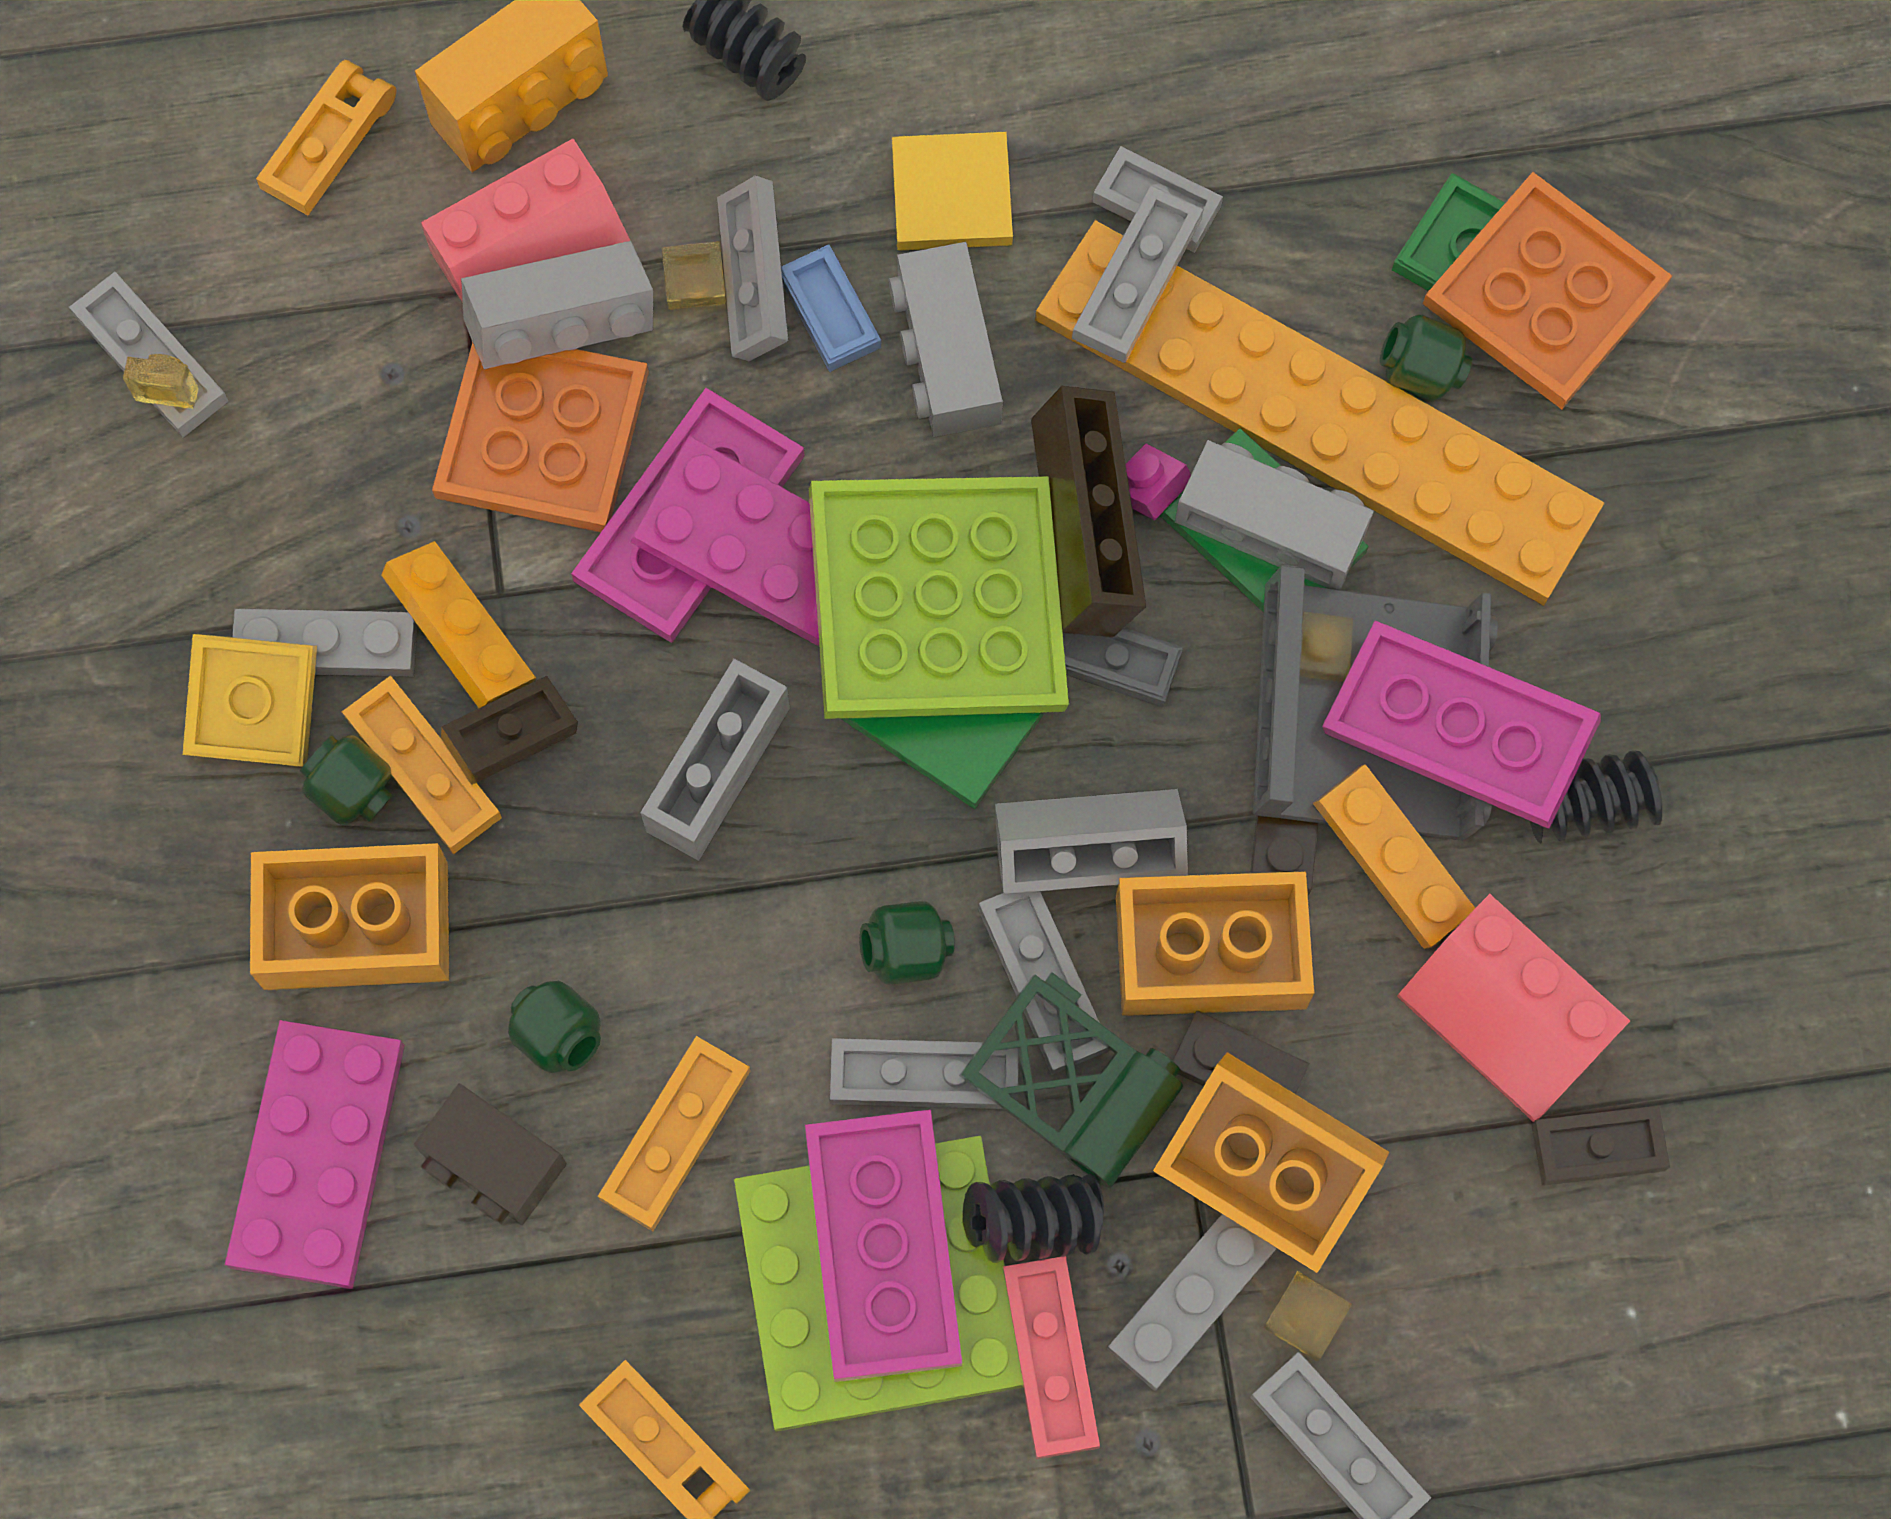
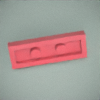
[1003,1256,1100,1459]

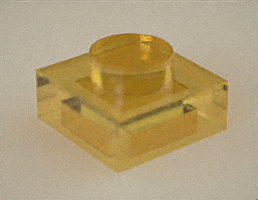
[662,241,726,310]
[123,354,199,409]
[1300,611,1353,682]
[1264,1271,1352,1361]

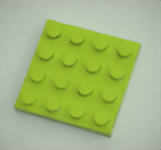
[809,476,1069,719]
[734,1136,1023,1432]

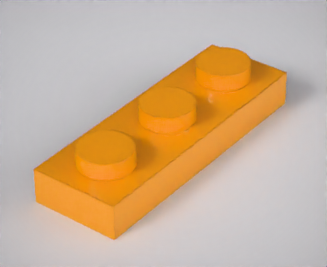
[381,541,536,708]
[342,675,502,855]
[1313,764,1475,949]
[598,1036,751,1231]

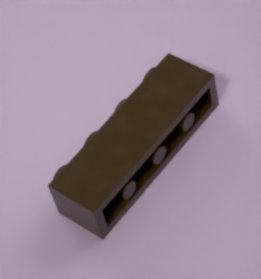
[1031,385,1147,637]

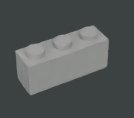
[461,241,653,369]
[889,242,1003,437]
[1175,440,1374,590]
[640,659,790,861]
[995,789,1188,894]

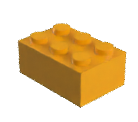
[415,0,608,173]
[250,843,449,990]
[1116,872,1314,1016]
[1153,1052,1389,1273]

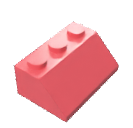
[421,139,630,301]
[1397,893,1630,1122]

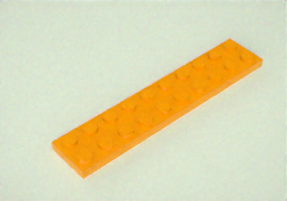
[1035,220,1604,606]

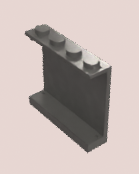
[1253,565,1498,841]

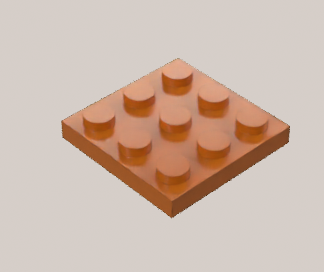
[1423,172,1672,410]
[432,342,649,532]

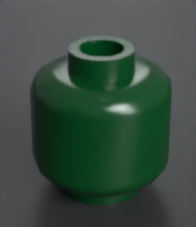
[1380,315,1472,401]
[300,735,393,825]
[859,901,955,985]
[508,980,601,1073]

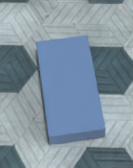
[781,245,881,372]

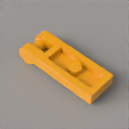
[256,60,397,216]
[579,1360,750,1519]

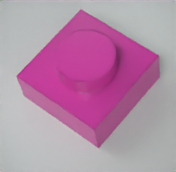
[1125,443,1191,521]

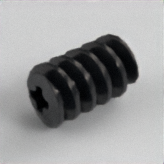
[682,0,806,101]
[1530,750,1663,843]
[962,1173,1104,1263]

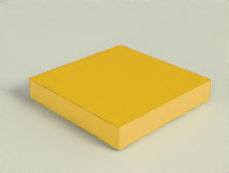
[892,132,1013,250]
[183,634,317,767]

